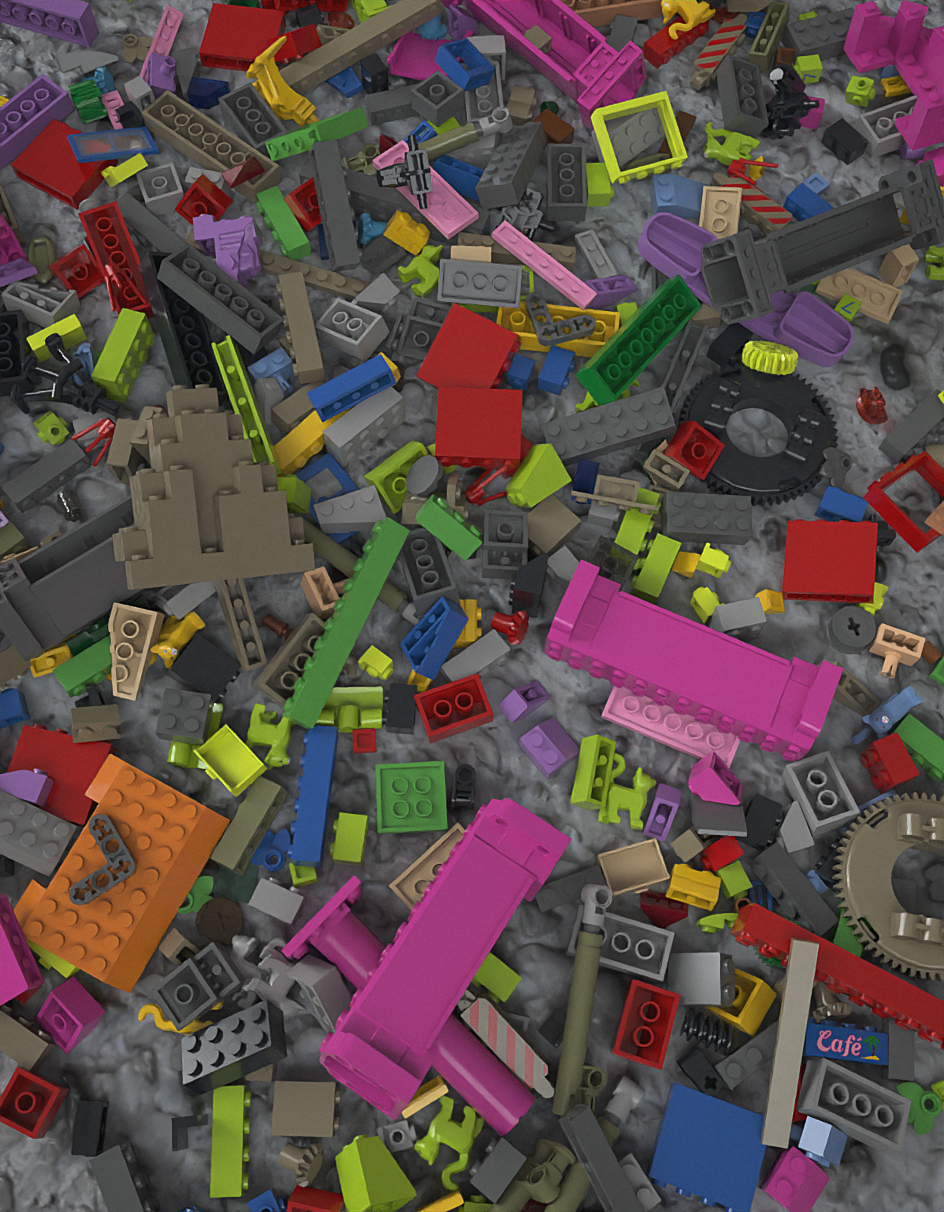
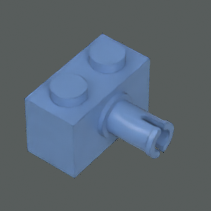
[247,347,294,396]
[789,1116,848,1168]

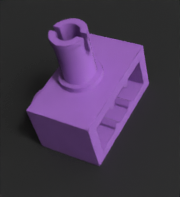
[146,52,176,98]

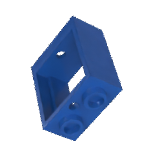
[434,38,495,92]

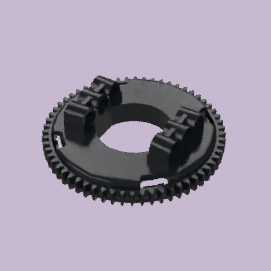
[678,362,838,507]

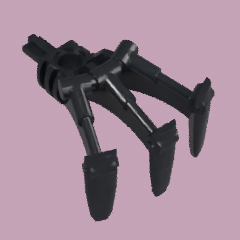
[11,333,120,416]

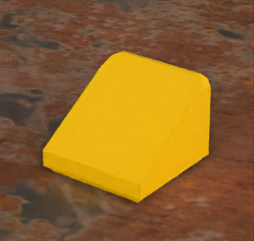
[671,551,701,578]
[755,589,785,614]
[406,670,437,693]

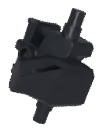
[762,64,820,139]
[376,134,433,209]
[496,187,555,242]

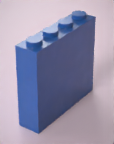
[646,1083,766,1212]

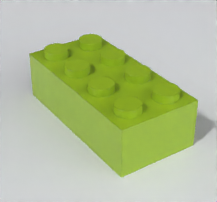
[91,308,155,403]

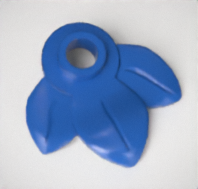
[250,828,291,872]

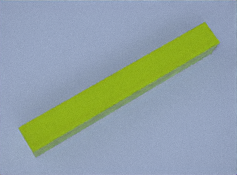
[211,335,283,475]

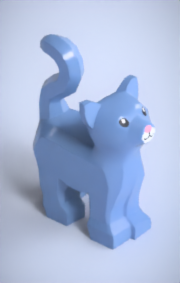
[852,685,923,744]

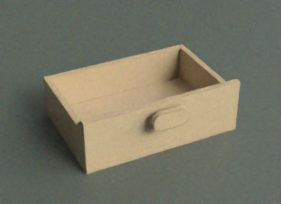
[597,838,670,897]

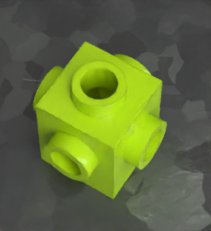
[845,75,876,107]
[32,411,69,445]

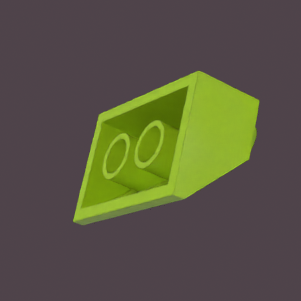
[364,440,440,514]

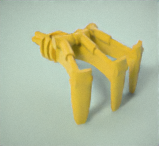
[246,36,320,127]

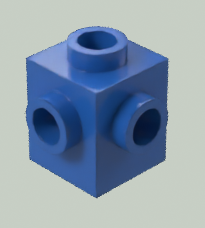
[247,1187,287,1212]

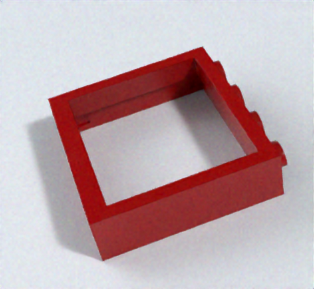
[863,451,944,553]

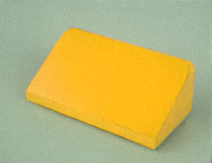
[29,641,74,678]

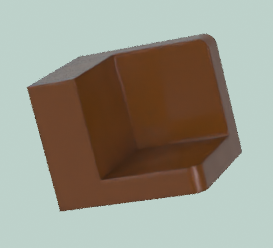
[772,47,796,71]

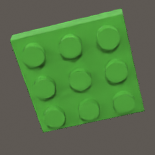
[376,761,448,835]

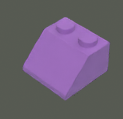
[519,717,580,780]

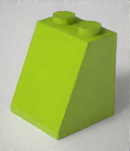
[505,444,572,508]
[335,1134,417,1212]

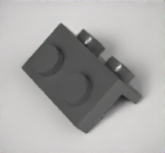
[360,234,406,276]
[373,314,405,358]

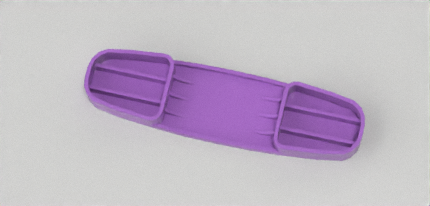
[637,212,855,367]

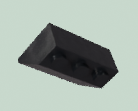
[508,553,549,618]

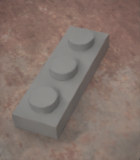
[575,229,617,279]

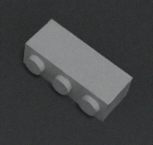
[441,629,510,683]

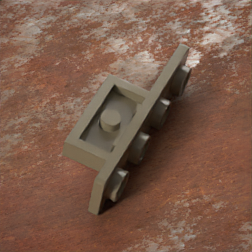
[571,474,657,515]

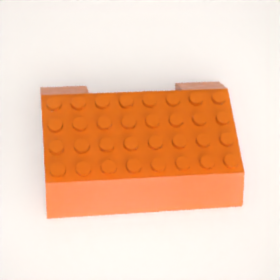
[13,754,231,993]

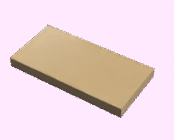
[815,268,903,324]
[389,822,465,911]

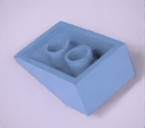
[650,174,706,219]

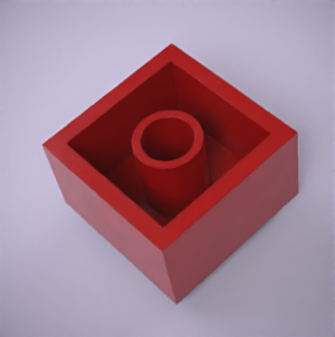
[265,23,322,65]
[859,732,920,795]
[0,1066,69,1139]

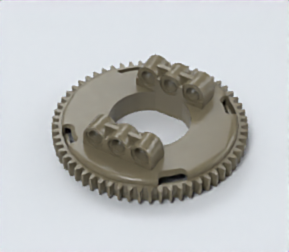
[832,792,944,981]

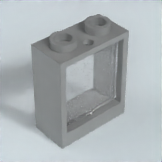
[155,581,216,620]

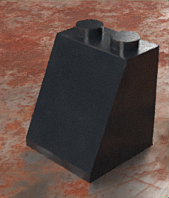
[165,634,241,702]

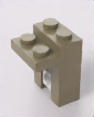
[402,473,469,525]

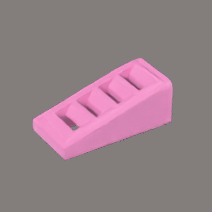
[101,90,124,130]

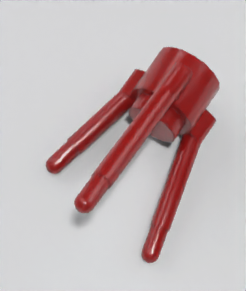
[727,157,778,193]
[104,263,147,312]
[72,417,116,467]
[463,466,507,507]

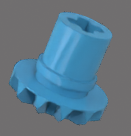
[418,14,447,41]
[82,66,116,95]
[358,213,388,245]

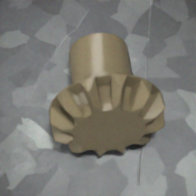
[811,982,852,1024]
[278,1143,324,1187]

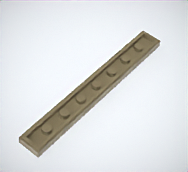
[760,938,819,1149]

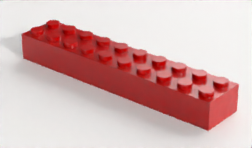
[730,903,944,1051]

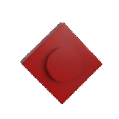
[352,728,377,754]

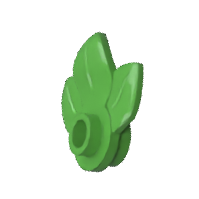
[178,876,214,914]
[896,1082,942,1135]

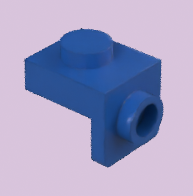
[744,12,766,38]

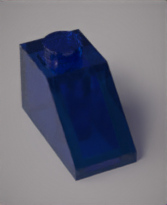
[187,76,231,110]
[571,459,600,504]

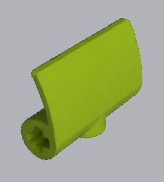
[315,687,383,733]
[167,703,224,769]

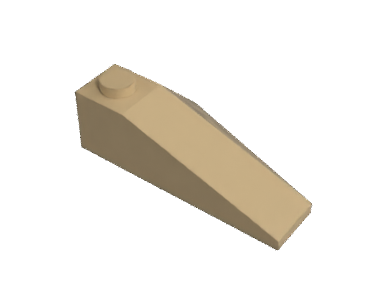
[108,602,165,701]

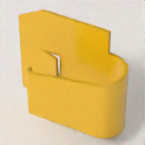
[748,156,765,181]

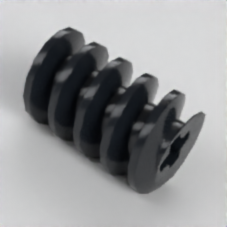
[680,1009,735,1056]

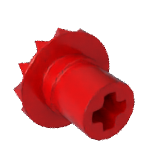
[491,610,529,645]

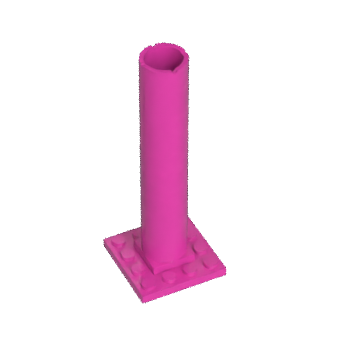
[281,875,536,1136]

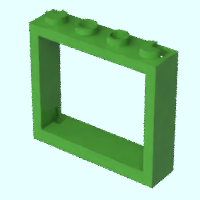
[265,107,369,161]

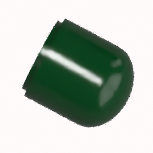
[540,101,559,115]

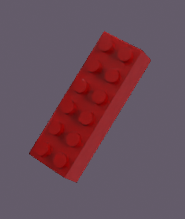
[78,201,154,319]

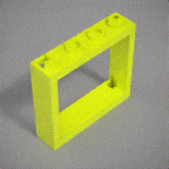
[590,91,688,184]

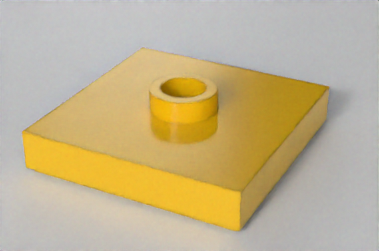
[414,1189,464,1212]

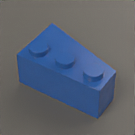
[400,596,469,681]

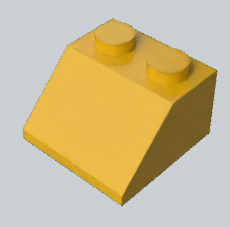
[704,967,777,1037]

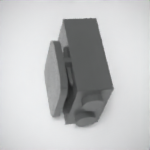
[668,952,735,1007]

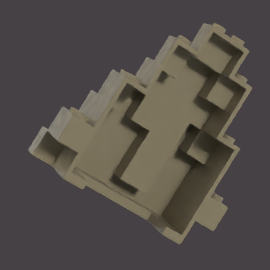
[112,384,315,590]

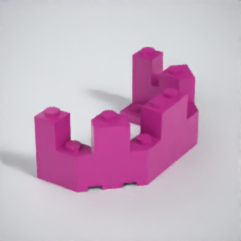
[843,0,944,151]

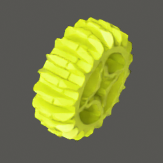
[742,340,798,375]

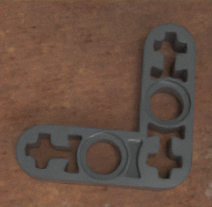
[525,292,596,346]
[69,814,137,905]

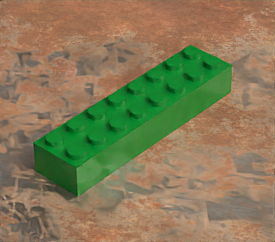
[575,274,702,406]

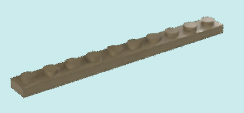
[185,229,371,300]

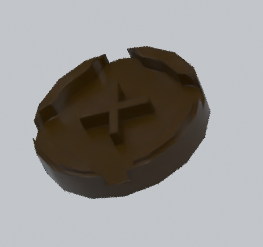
[195,897,245,946]

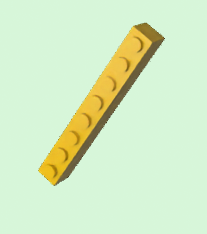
[274,352,401,477]

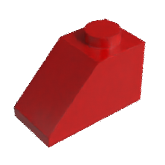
[699,835,745,874]

